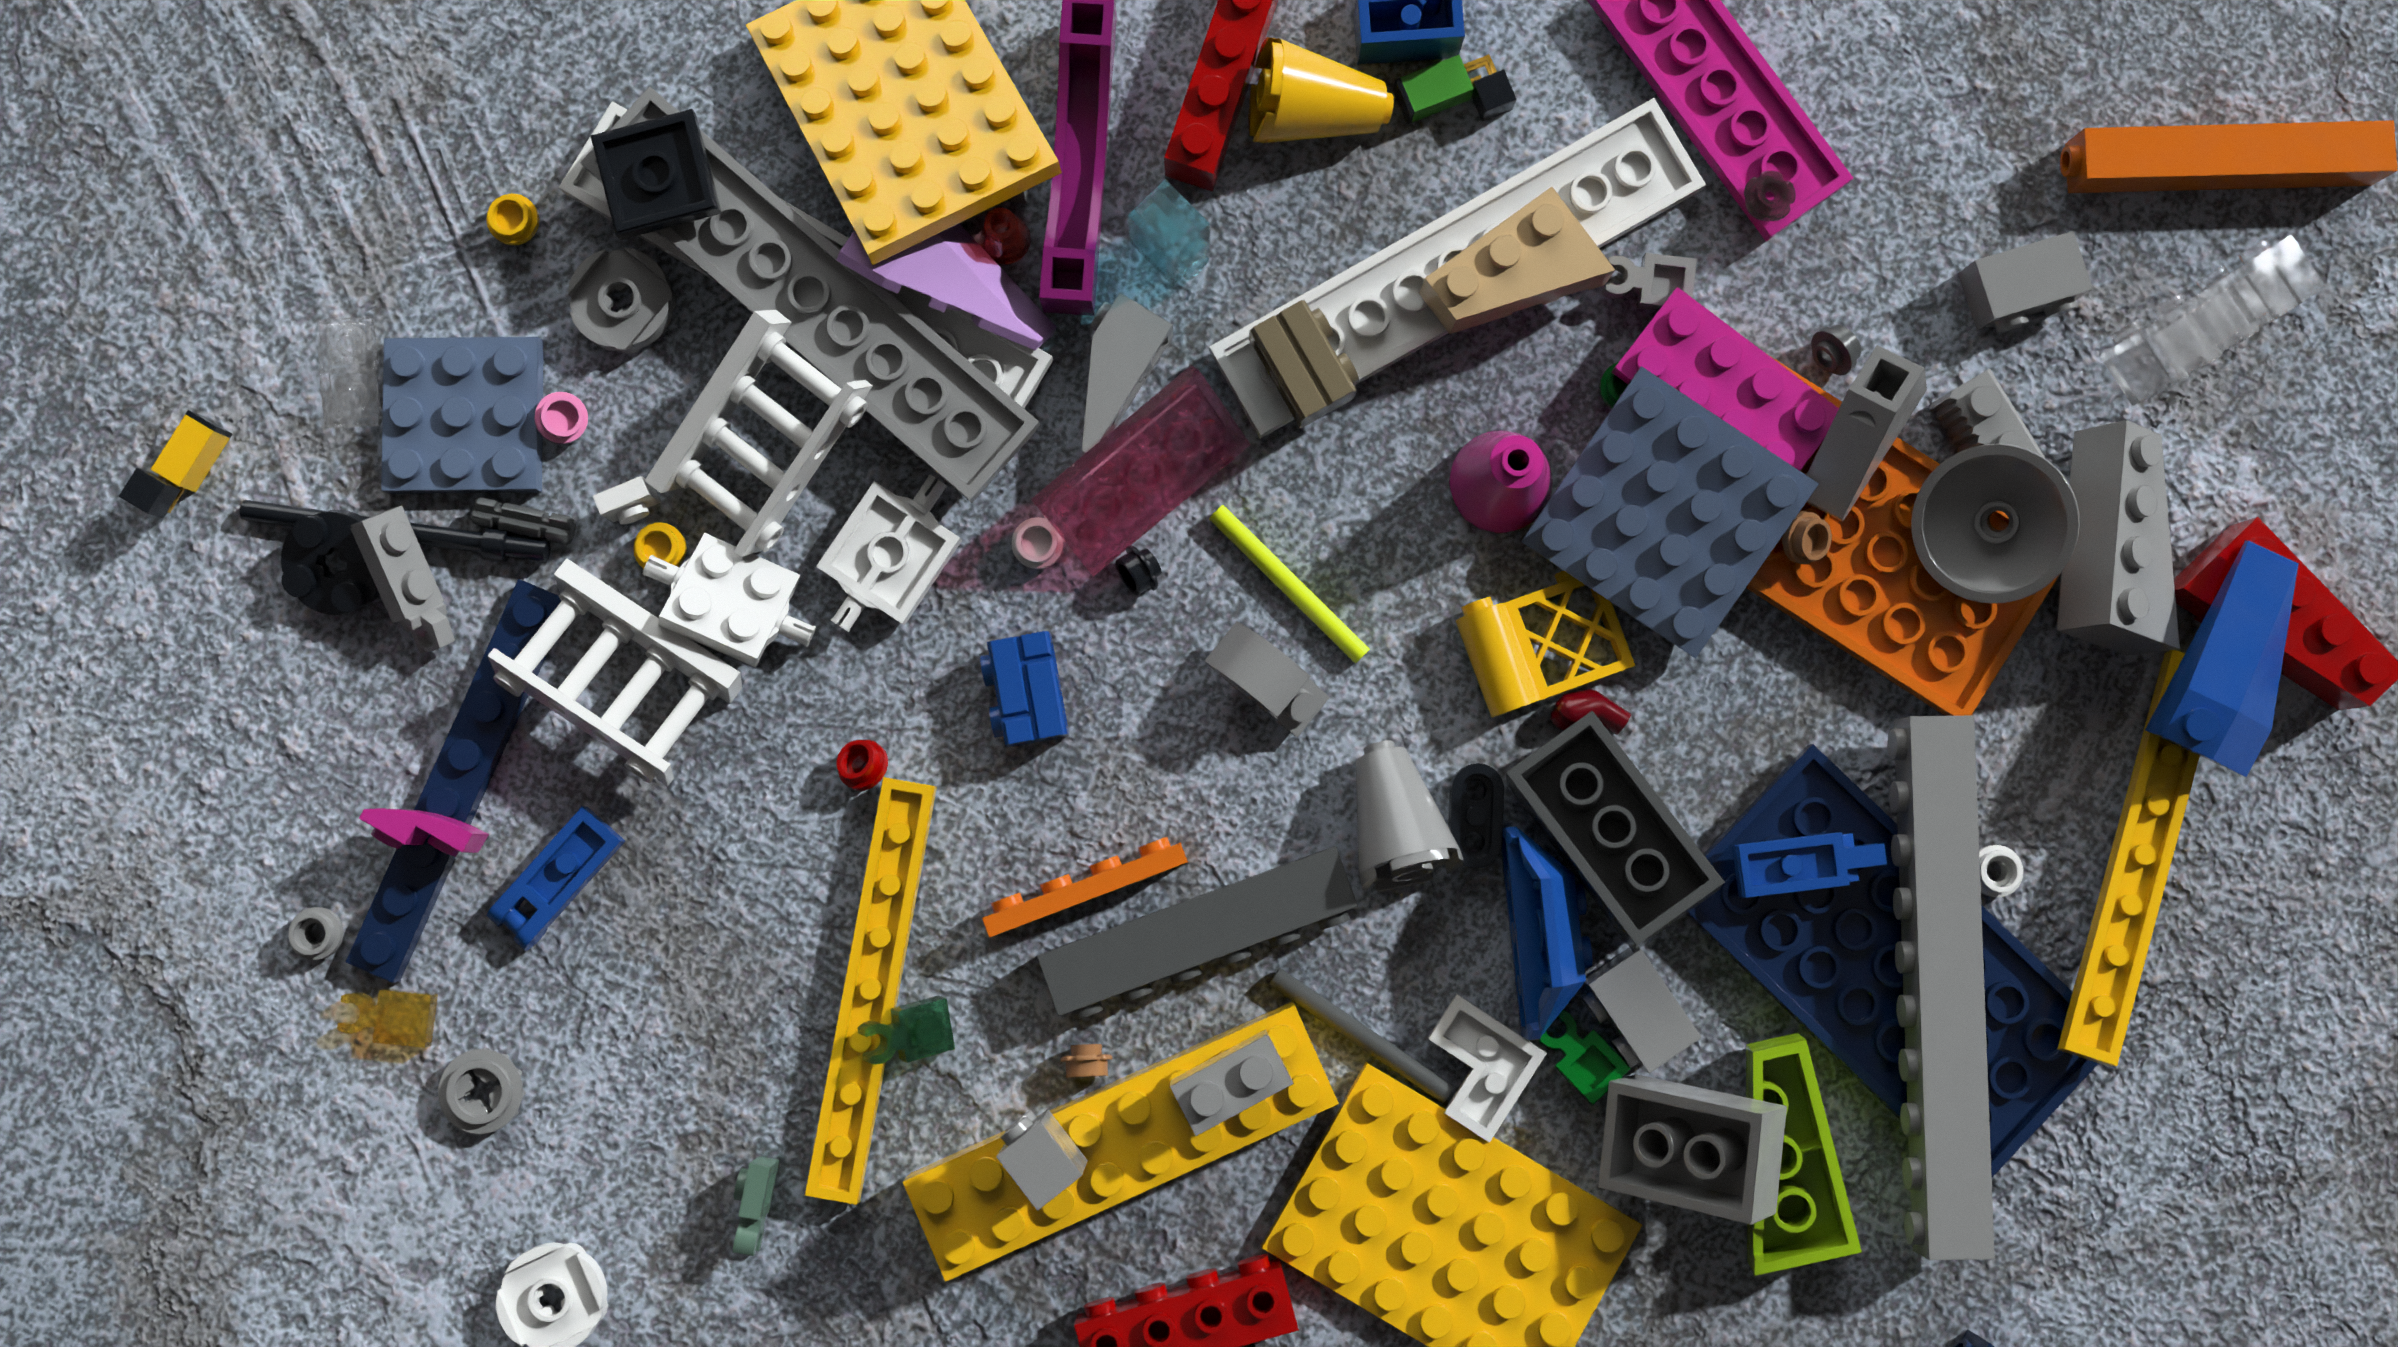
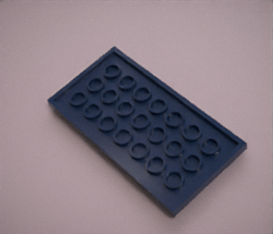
[1686,744,2099,1177]

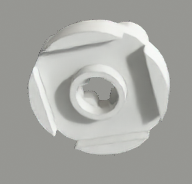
[496,1242,608,1347]

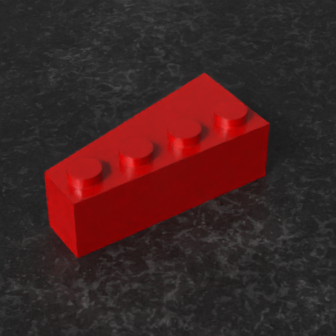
[2174,517,2398,710]

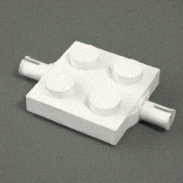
[816,474,962,632]
[642,533,816,668]

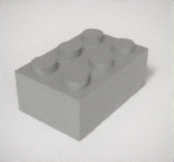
[1598,1074,1787,1225]

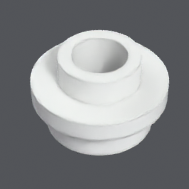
[1979,845,2023,897]

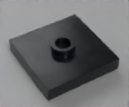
[590,109,722,240]

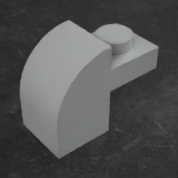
[1205,621,1330,738]

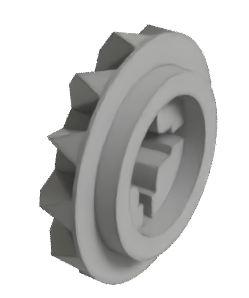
[438,1048,526,1134]

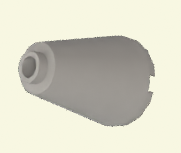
[1356,740,1464,891]

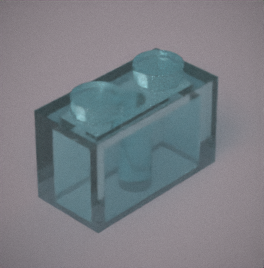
[1128,179,1210,286]

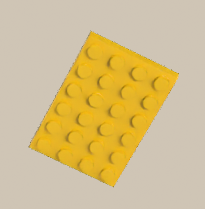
[745,0,1062,266]
[1261,1062,1642,1347]

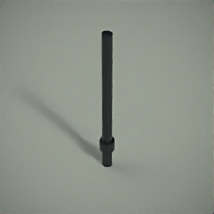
[240,500,551,562]

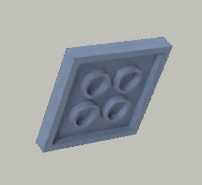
[381,337,544,494]

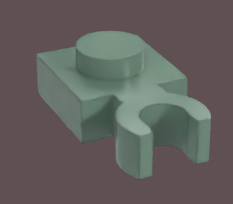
[732,1156,780,1256]

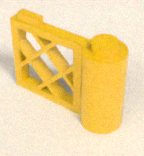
[1455,571,1635,718]

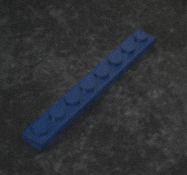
[345,579,561,983]

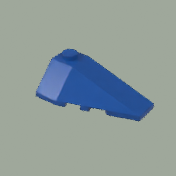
[2145,540,2299,777]

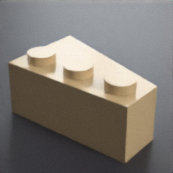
[1419,187,1615,334]

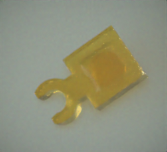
[337,989,438,1048]

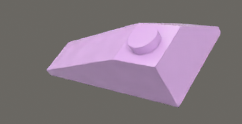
[836,223,1057,350]

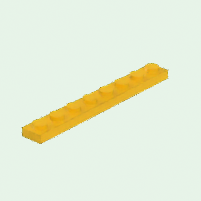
[2057,650,2200,1067]
[805,777,937,1205]

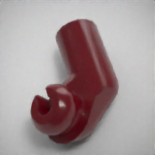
[1550,689,1631,735]

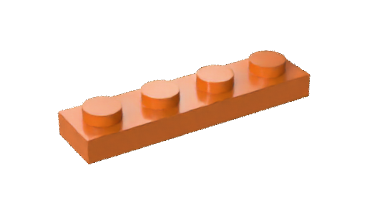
[982,837,1188,938]

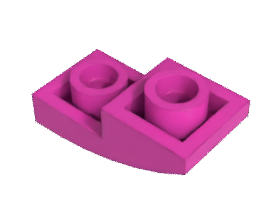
[359,808,489,857]

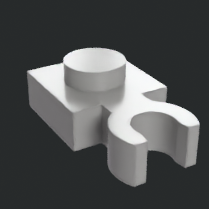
[1602,253,1697,310]

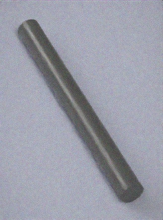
[1268,968,1454,1104]

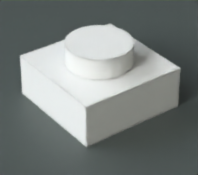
[593,476,661,525]

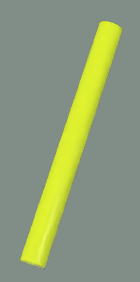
[1209,505,1370,664]

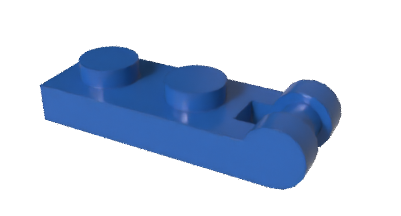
[486,806,626,951]

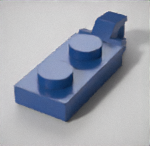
[1732,832,1887,898]

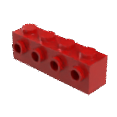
[1074,1254,1299,1347]

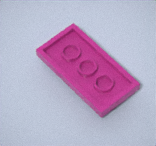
[1611,287,1839,471]

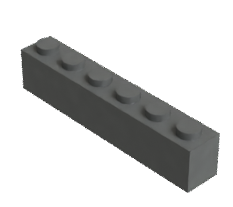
[1037,846,1358,1021]

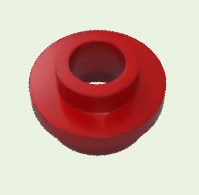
[836,740,888,791]

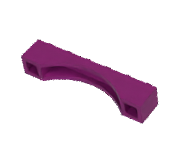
[1039,0,1117,316]

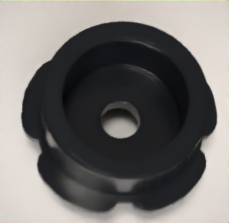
[1115,546,1162,595]

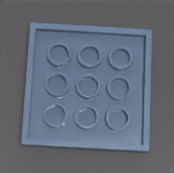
[1521,366,1819,659]

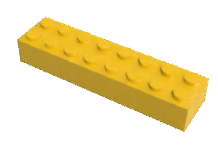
[903,1001,1339,1282]

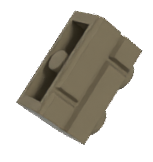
[1249,300,1359,428]

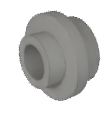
[288,907,344,960]

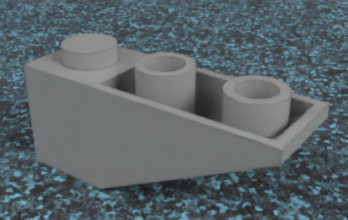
[1806,345,1927,522]

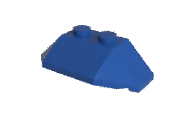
[1501,827,1593,1040]

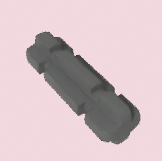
[471,497,576,545]

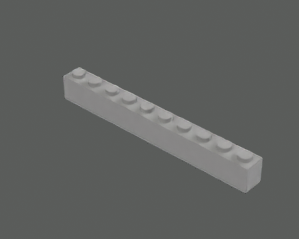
[1887,715,1995,1260]

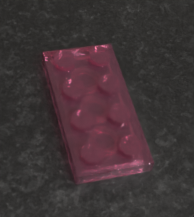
[1031,365,1251,577]

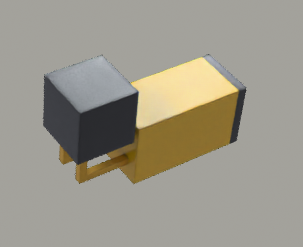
[119,410,233,519]

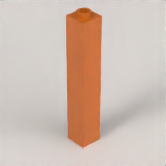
[2060,120,2398,193]

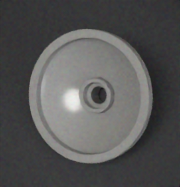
[1911,444,2080,603]

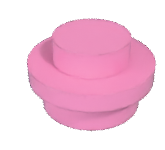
[534,392,588,444]

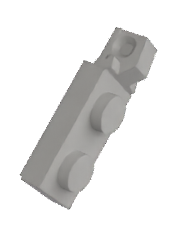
[350,505,455,653]

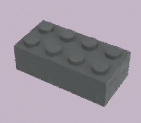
[1506,711,1725,952]

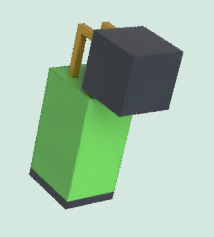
[1393,54,1517,125]

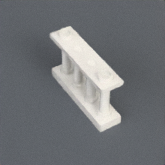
[645,310,873,557]
[488,558,742,786]

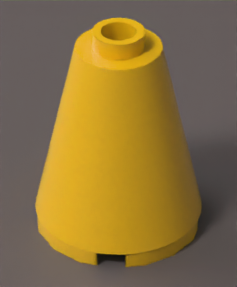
[1248,37,1394,143]

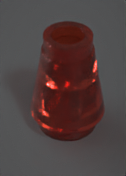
[980,208,1031,264]

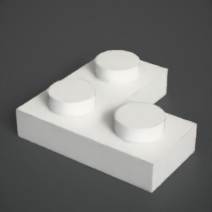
[1428,993,1547,1143]

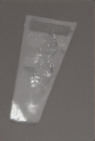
[2099,235,2326,406]

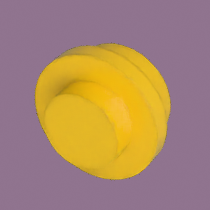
[486,193,540,246]
[633,522,687,569]

